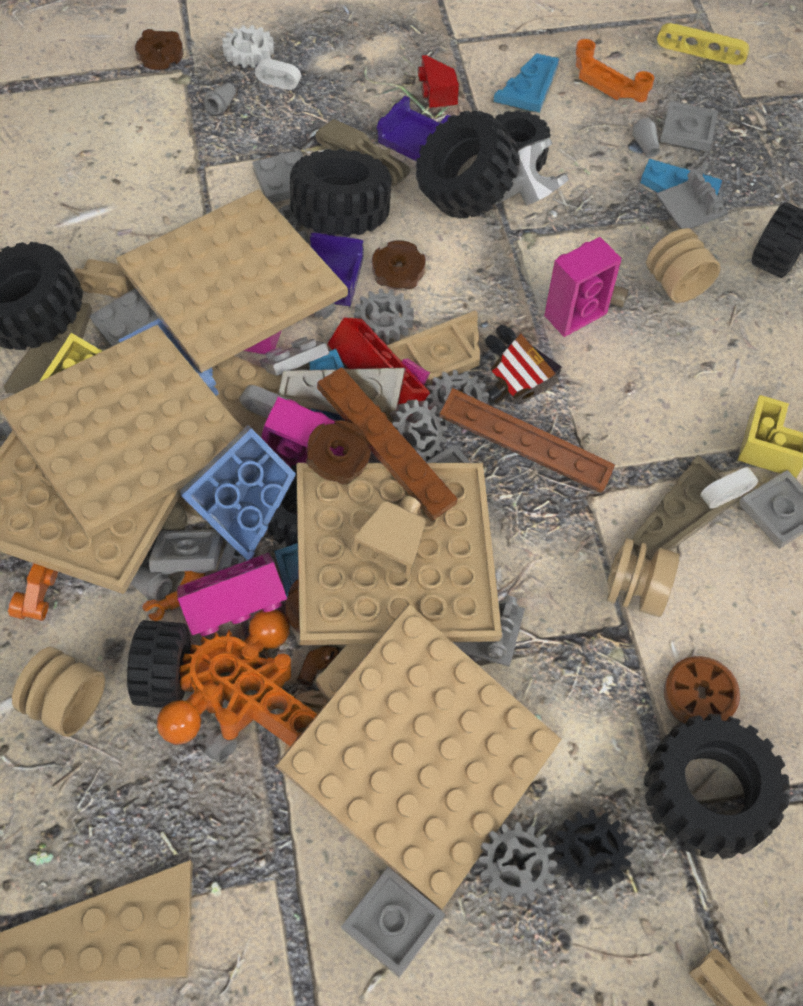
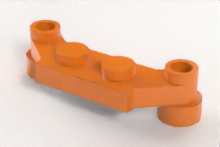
[575,39,654,102]
[8,563,58,621]

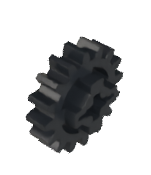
[554,809,633,892]

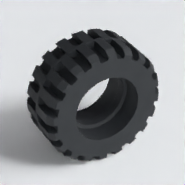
[416,110,520,219]
[290,149,392,236]
[0,242,83,350]
[644,714,790,859]

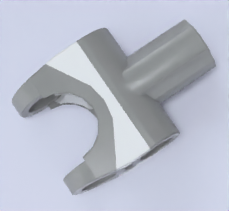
[495,137,569,205]

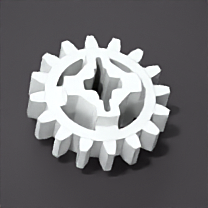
[222,25,274,68]

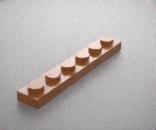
[317,367,458,521]
[439,388,616,493]

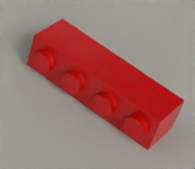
[327,318,430,419]

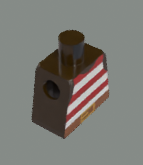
[486,334,559,405]

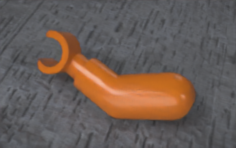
[142,571,205,621]

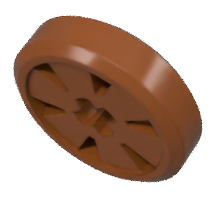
[664,656,740,724]

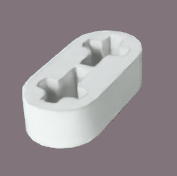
[255,58,301,90]
[700,467,758,508]

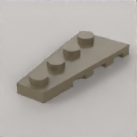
[3,303,92,394]
[278,368,406,422]
[631,455,740,560]

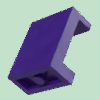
[377,96,450,162]
[310,232,364,307]

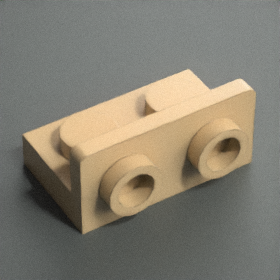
[74,259,135,298]
[688,949,768,1006]

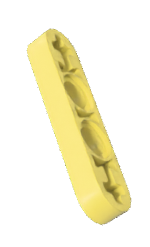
[657,23,749,65]

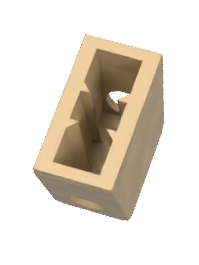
[352,496,426,579]

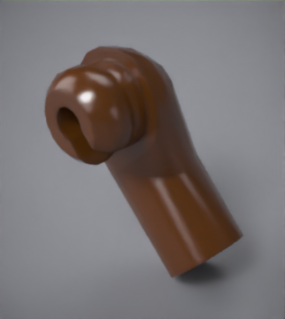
[297,645,340,686]

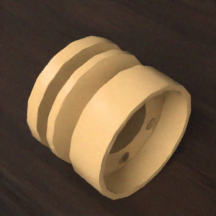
[646,228,721,303]
[606,538,680,618]
[12,646,105,737]

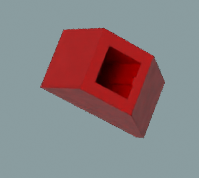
[418,55,459,108]

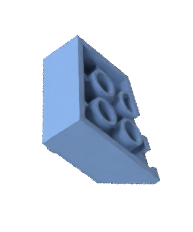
[180,425,296,560]

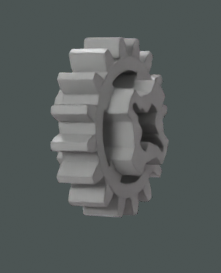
[354,289,414,344]
[426,370,489,429]
[390,400,448,462]
[477,822,557,906]

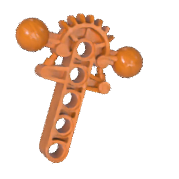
[156,609,317,747]

